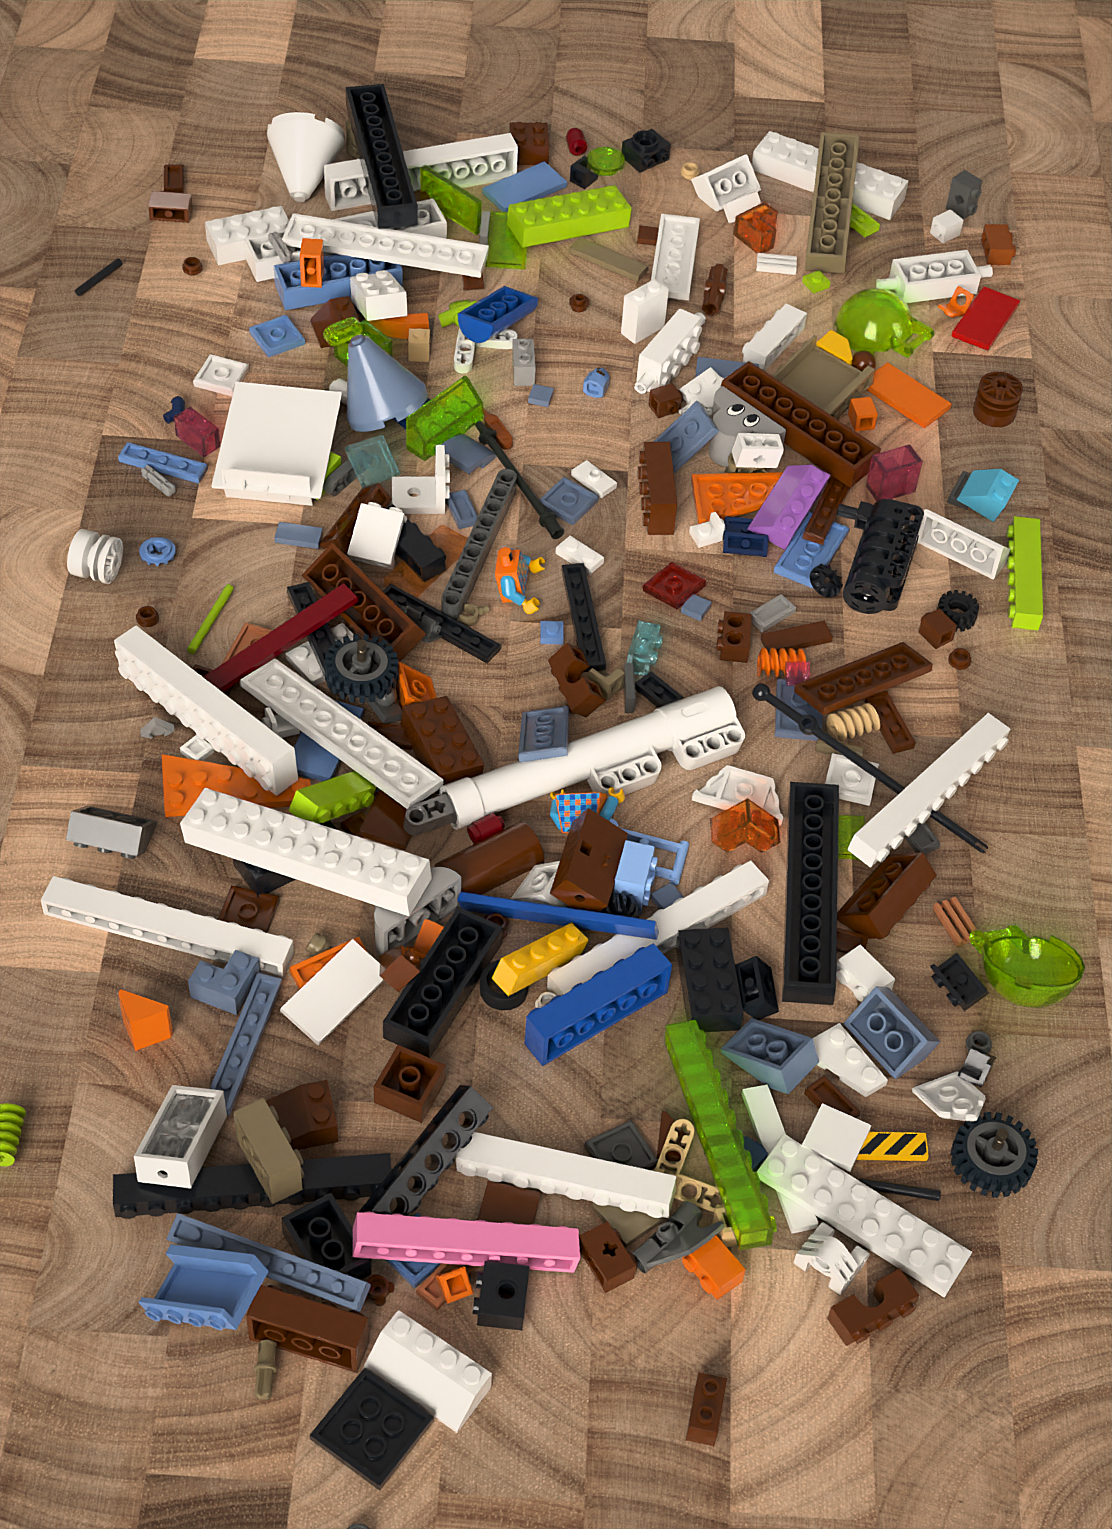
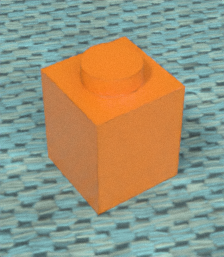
[848,397,878,431]

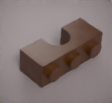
[548,643,606,718]
[827,1268,919,1346]

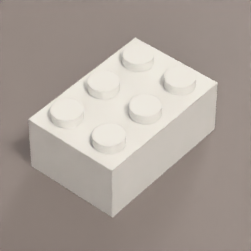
[350,270,407,321]

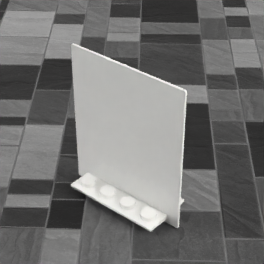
[212,382,342,506]

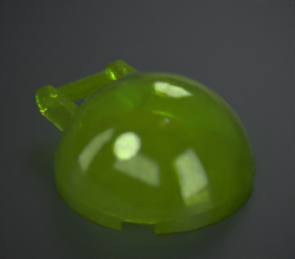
[834,288,934,357]
[970,925,1085,1008]

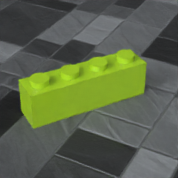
[288,771,377,824]

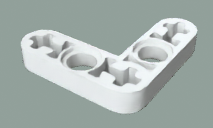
[454,329,517,374]

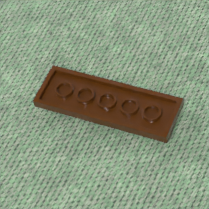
[794,642,933,715]

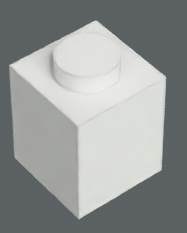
[930,210,963,243]

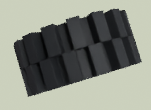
[937,590,979,632]

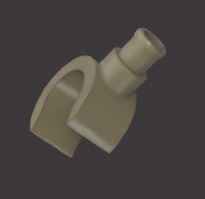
[459,604,489,626]

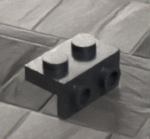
[930,953,989,1012]

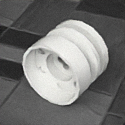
[67,529,123,584]

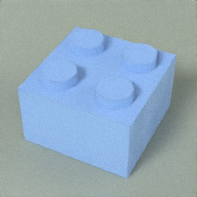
[613,840,658,915]

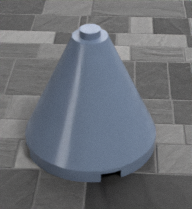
[346,334,428,432]

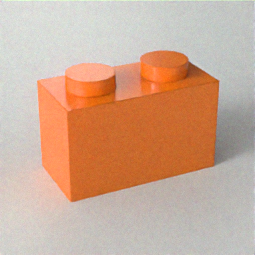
[300,238,324,288]
[682,1235,746,1300]

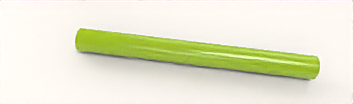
[187,584,234,654]

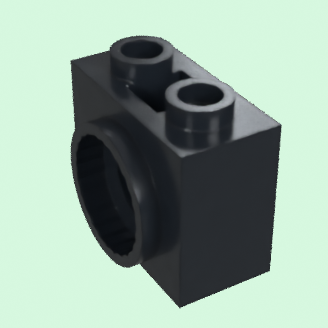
[621,129,671,173]
[472,1261,530,1331]

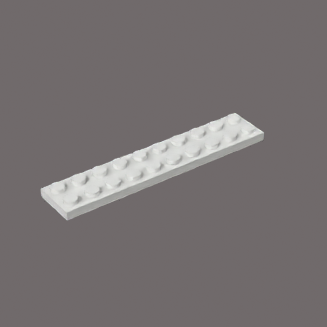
[282,213,489,278]
[240,658,444,809]

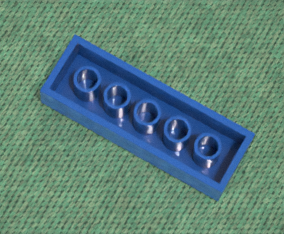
[524,943,672,1066]

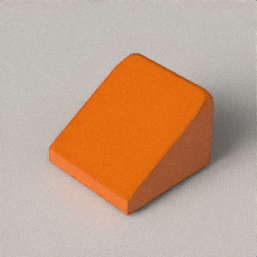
[435,1266,474,1304]

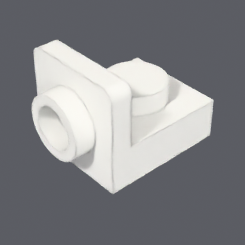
[689,512,725,548]

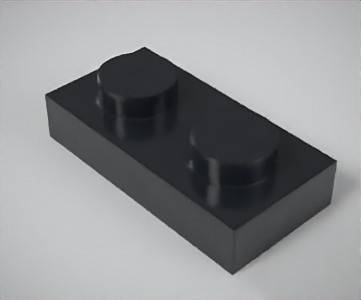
[635,671,684,708]

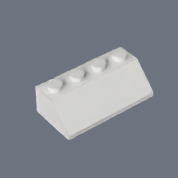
[918,509,1010,580]
[364,1310,492,1432]

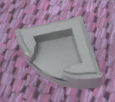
[140,717,175,739]

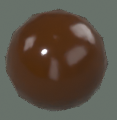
[851,350,876,371]

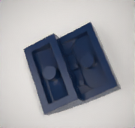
[723,516,768,557]

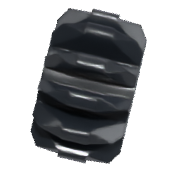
[600,891,640,934]

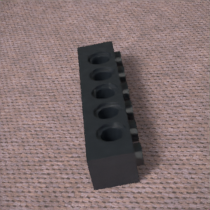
[359,1085,493,1216]

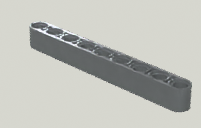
[441,469,517,620]

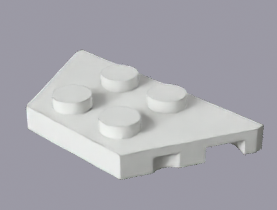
[692,765,783,826]

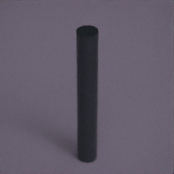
[75,258,122,296]
[859,1177,941,1201]

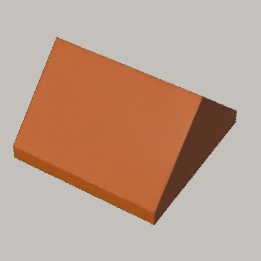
[396,661,437,710]
[118,989,173,1051]

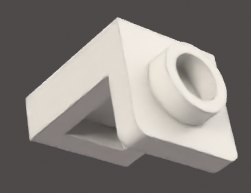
[262,707,300,738]

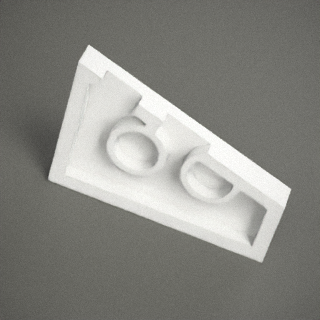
[813,1023,888,1097]

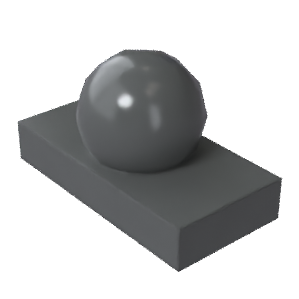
[365,688,402,724]

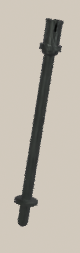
[475,421,564,539]

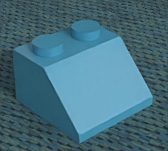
[957,469,1019,522]

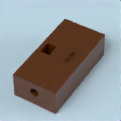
[550,808,628,912]

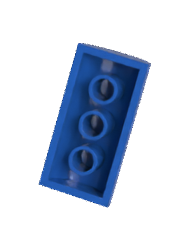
[458,286,538,343]

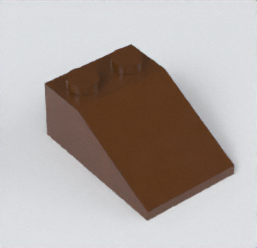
[266,1080,338,1150]

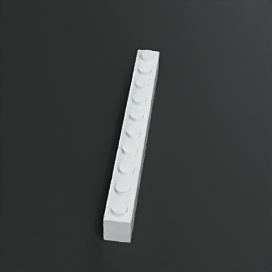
[848,713,1011,868]
[547,860,769,996]
[41,876,294,979]

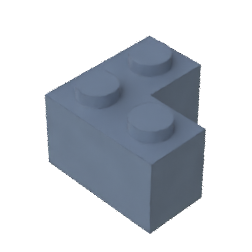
[188,949,260,1015]

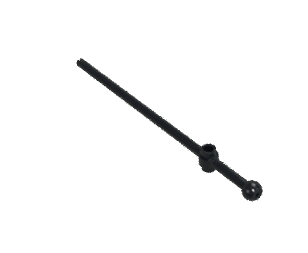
[752,683,988,853]

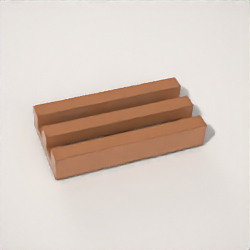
[933,896,980,947]

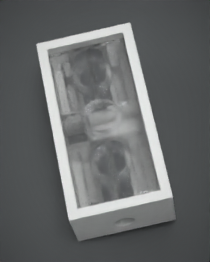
[134,1085,227,1188]

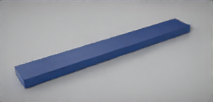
[458,892,659,940]

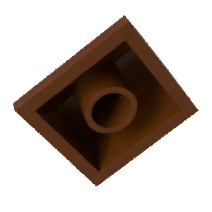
[310,296,361,348]

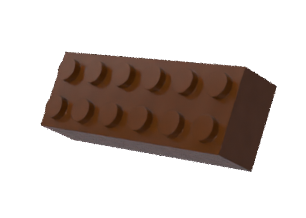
[301,543,426,662]

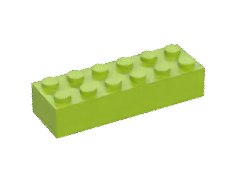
[507,185,632,248]

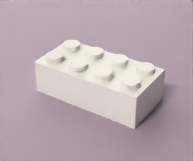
[205,206,289,265]

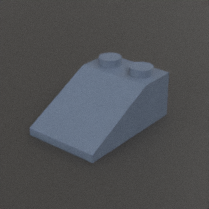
[720,1018,819,1094]

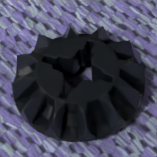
[810,564,843,598]

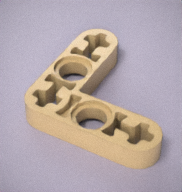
[654,1119,727,1215]

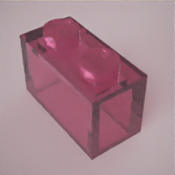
[174,407,220,457]

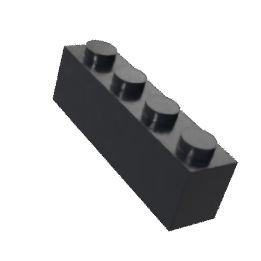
[385,504,446,583]

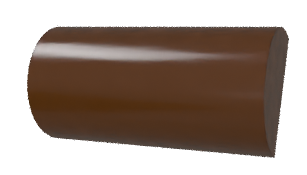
[434,821,544,895]

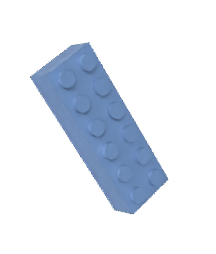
[274,254,403,310]

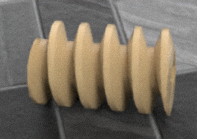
[826,703,880,741]

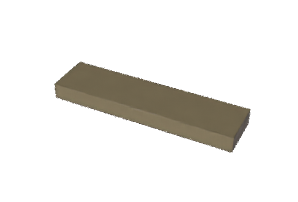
[569,237,648,282]

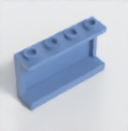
[138,1244,268,1330]

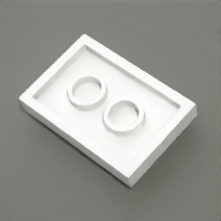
[285,623,354,687]

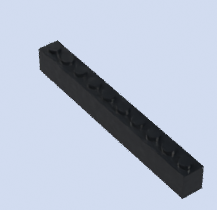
[113,1153,392,1219]

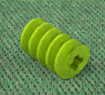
[0,1103,26,1167]

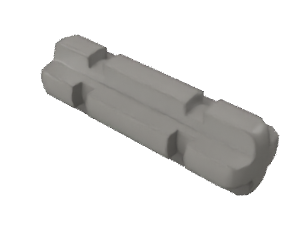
[268,232,292,263]
[141,465,176,496]

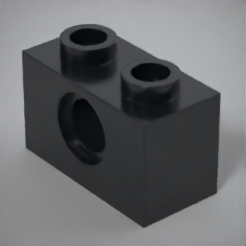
[735,956,779,1020]

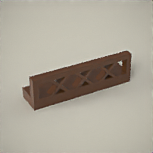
[319,483,392,556]

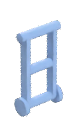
[610,819,689,885]

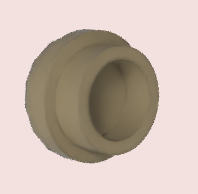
[305,932,332,957]

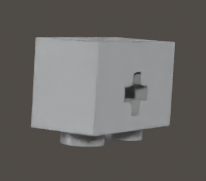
[512,338,536,386]

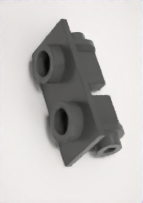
[401,606,442,643]

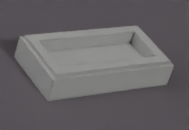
[479,211,490,245]
[749,594,796,632]

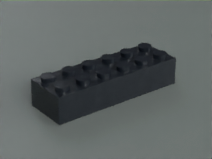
[383,907,503,1058]

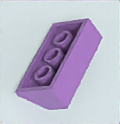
[748,465,830,550]

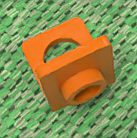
[938,286,974,318]
[406,919,445,959]

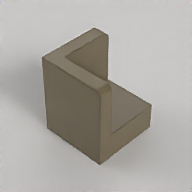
[588,668,625,700]

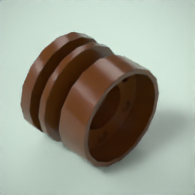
[973,371,1023,428]

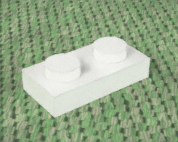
[556,536,604,575]

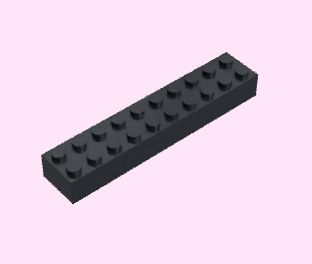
[346,84,418,229]
[782,782,839,1005]

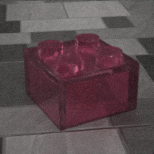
[866,444,923,501]

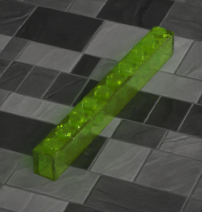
[664,1020,777,1251]

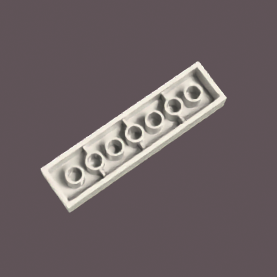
[752,131,908,220]

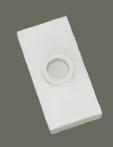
[571,460,617,498]

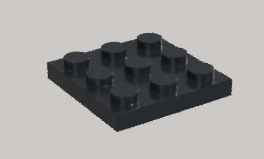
[310,1368,434,1490]

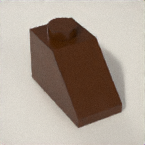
[379,945,420,992]

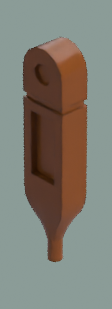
[481,408,513,450]

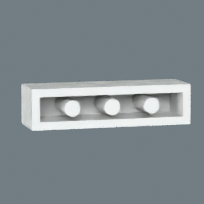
[742,304,807,371]

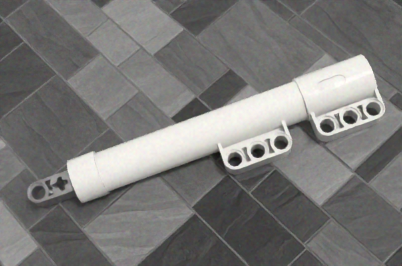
[403,686,745,836]

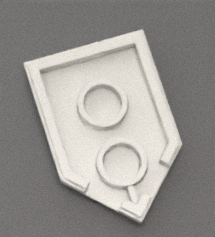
[912,1071,986,1121]

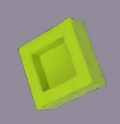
[802,270,831,294]

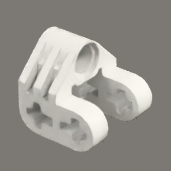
[794,1222,870,1296]

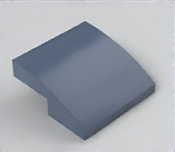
[441,434,497,474]

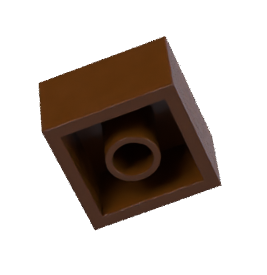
[509,122,549,165]
[373,1045,446,1123]

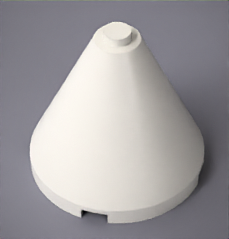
[267,112,345,202]

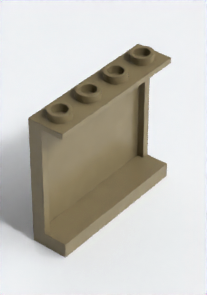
[772,335,875,419]

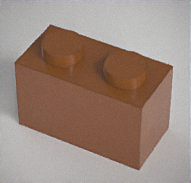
[981,224,1016,265]

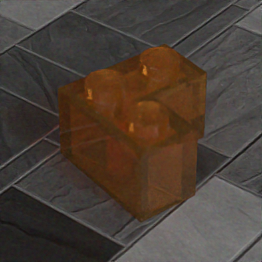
[733,202,778,254]
[710,798,781,853]

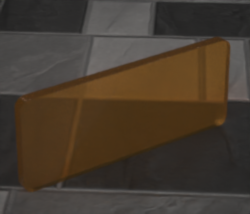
[384,525,468,598]

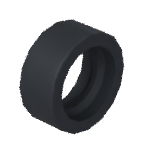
[480,960,529,1011]

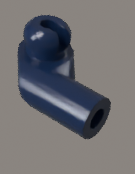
[163,396,186,424]

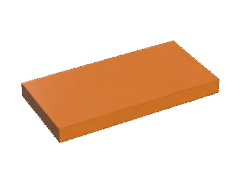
[867,362,952,429]

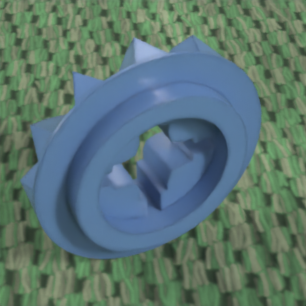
[139,537,176,567]

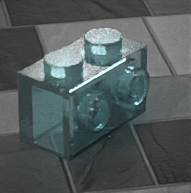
[627,620,663,676]

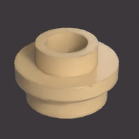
[680,162,700,180]

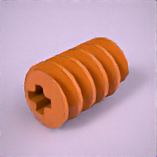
[757,647,807,678]

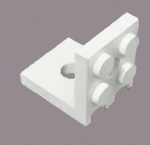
[392,445,450,514]

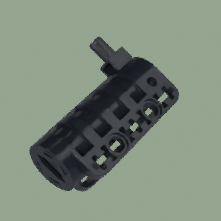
[837,499,924,614]

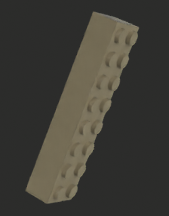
[805,132,860,273]

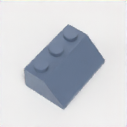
[843,986,940,1079]

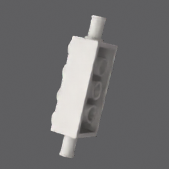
[876,250,993,304]
[635,308,706,394]

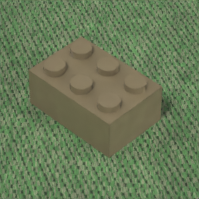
[233,1098,304,1204]

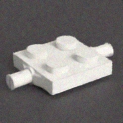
[679,367,733,418]

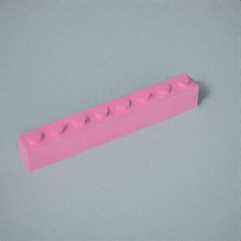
[353,1212,580,1273]

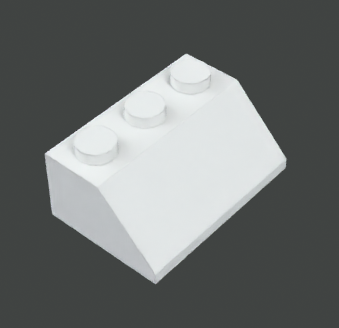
[691,154,761,212]

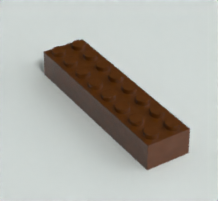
[721,361,881,488]

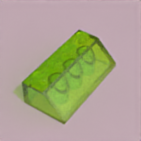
[406,376,483,461]

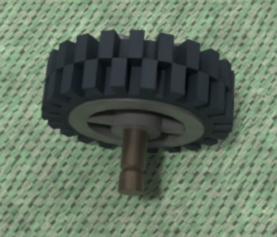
[325,634,398,703]
[950,1112,1038,1198]

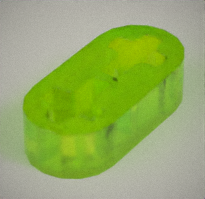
[323,317,363,346]

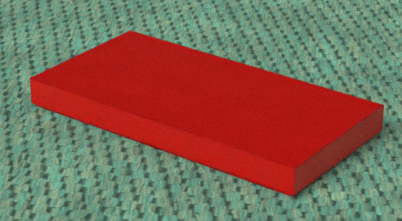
[951,286,1020,351]

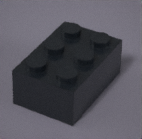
[281,1193,372,1300]

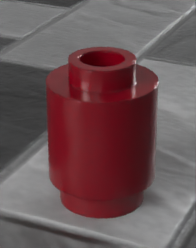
[566,128,588,156]
[467,813,505,844]

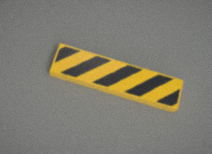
[856,1132,929,1161]

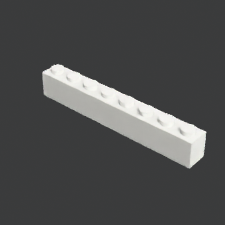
[455,1132,677,1218]

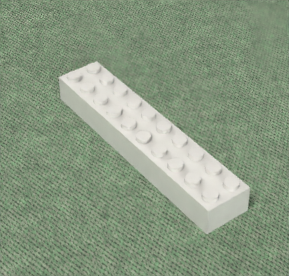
[324,133,518,211]
[244,198,447,282]
[114,626,298,796]
[180,788,432,916]

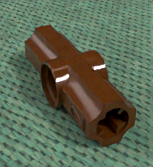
[702,264,728,316]

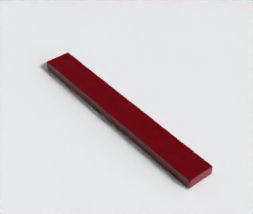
[203,583,358,692]

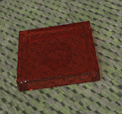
[642,562,706,610]

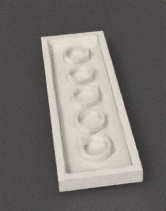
[651,214,700,300]

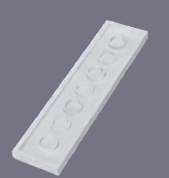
[755,1134,972,1298]

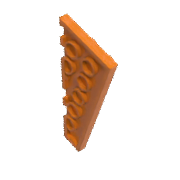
[691,472,783,524]
[161,754,311,817]

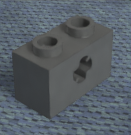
[946,170,982,220]

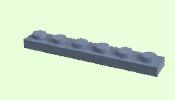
[210,973,282,1115]

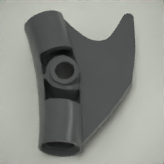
[632,1201,725,1274]

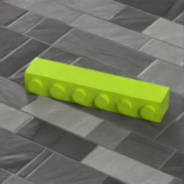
[1006,516,1043,631]

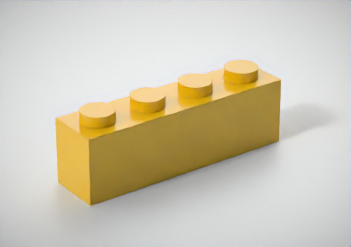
[492,923,588,996]

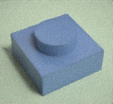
[540,621,564,645]

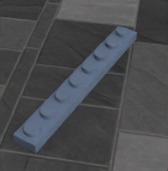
[166,1213,371,1312]

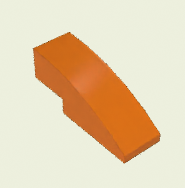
[365,313,429,339]

